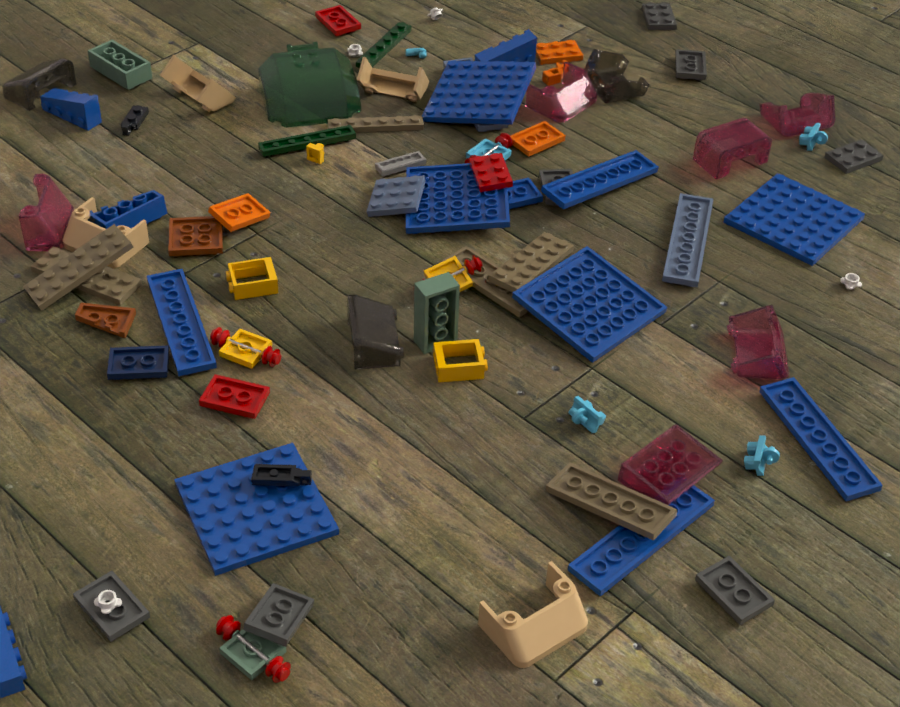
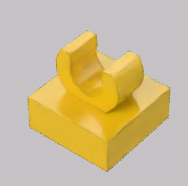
[306,143,324,164]

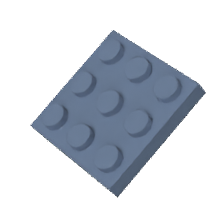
[366,175,426,217]

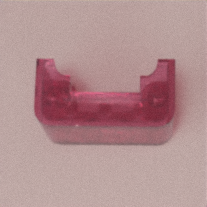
[693,118,772,179]

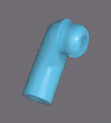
[405,48,427,59]

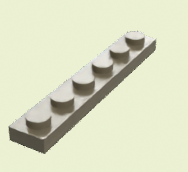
[328,115,424,133]

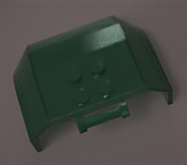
[258,42,361,128]

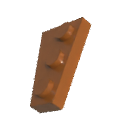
[75,303,136,338]

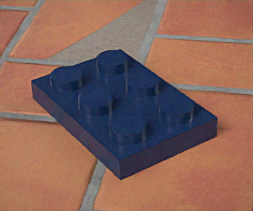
[107,345,169,380]

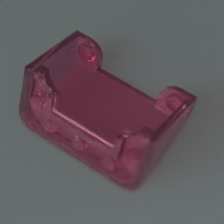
[760,92,836,137]
[19,173,74,251]
[727,305,790,380]

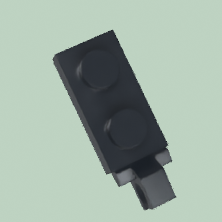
[121,105,149,136]
[251,464,312,486]

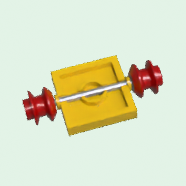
[423,255,483,292]
[210,327,282,369]

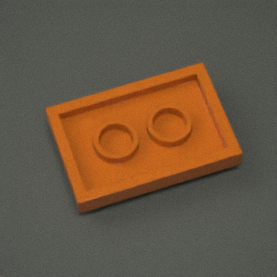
[536,40,583,65]
[510,121,566,157]
[208,193,271,232]

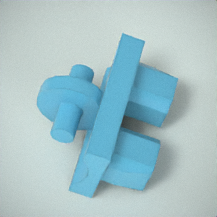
[799,123,828,151]
[568,396,606,433]
[744,435,780,476]

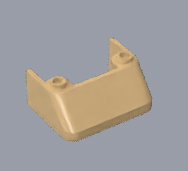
[160,55,236,113]
[357,57,429,102]
[63,197,149,269]
[478,561,588,668]

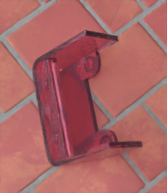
[526,62,597,122]

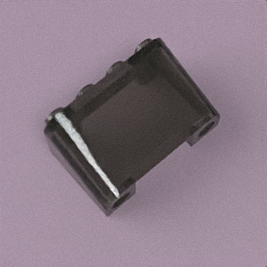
[582,49,649,103]

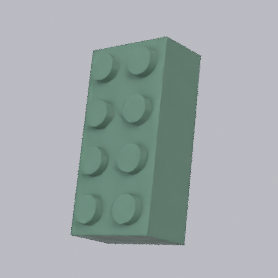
[88,40,152,90]
[414,272,460,354]

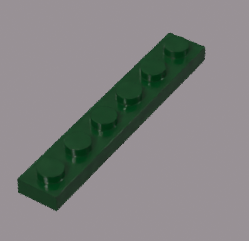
[356,22,412,68]
[258,125,356,157]

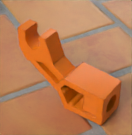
[542,60,570,86]

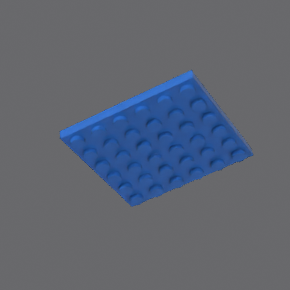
[422,60,536,125]
[406,161,510,234]
[723,173,865,266]
[512,246,667,363]
[174,443,339,576]

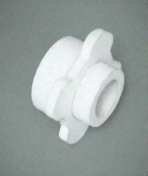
[427,7,443,20]
[347,44,363,57]
[840,273,862,290]
[94,590,122,614]

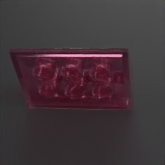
[617,424,723,505]

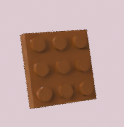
[168,216,223,256]

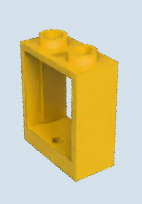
[225,257,278,300]
[433,339,488,383]

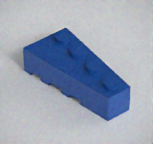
[475,29,537,62]
[40,88,102,131]
[88,190,167,229]
[0,607,27,698]

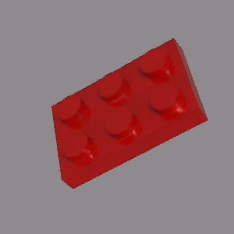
[315,5,361,36]
[469,153,513,192]
[199,374,270,419]

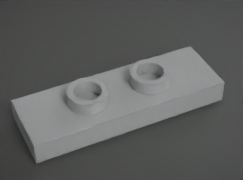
[375,151,426,177]

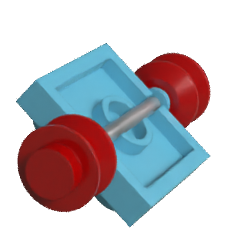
[465,133,513,163]

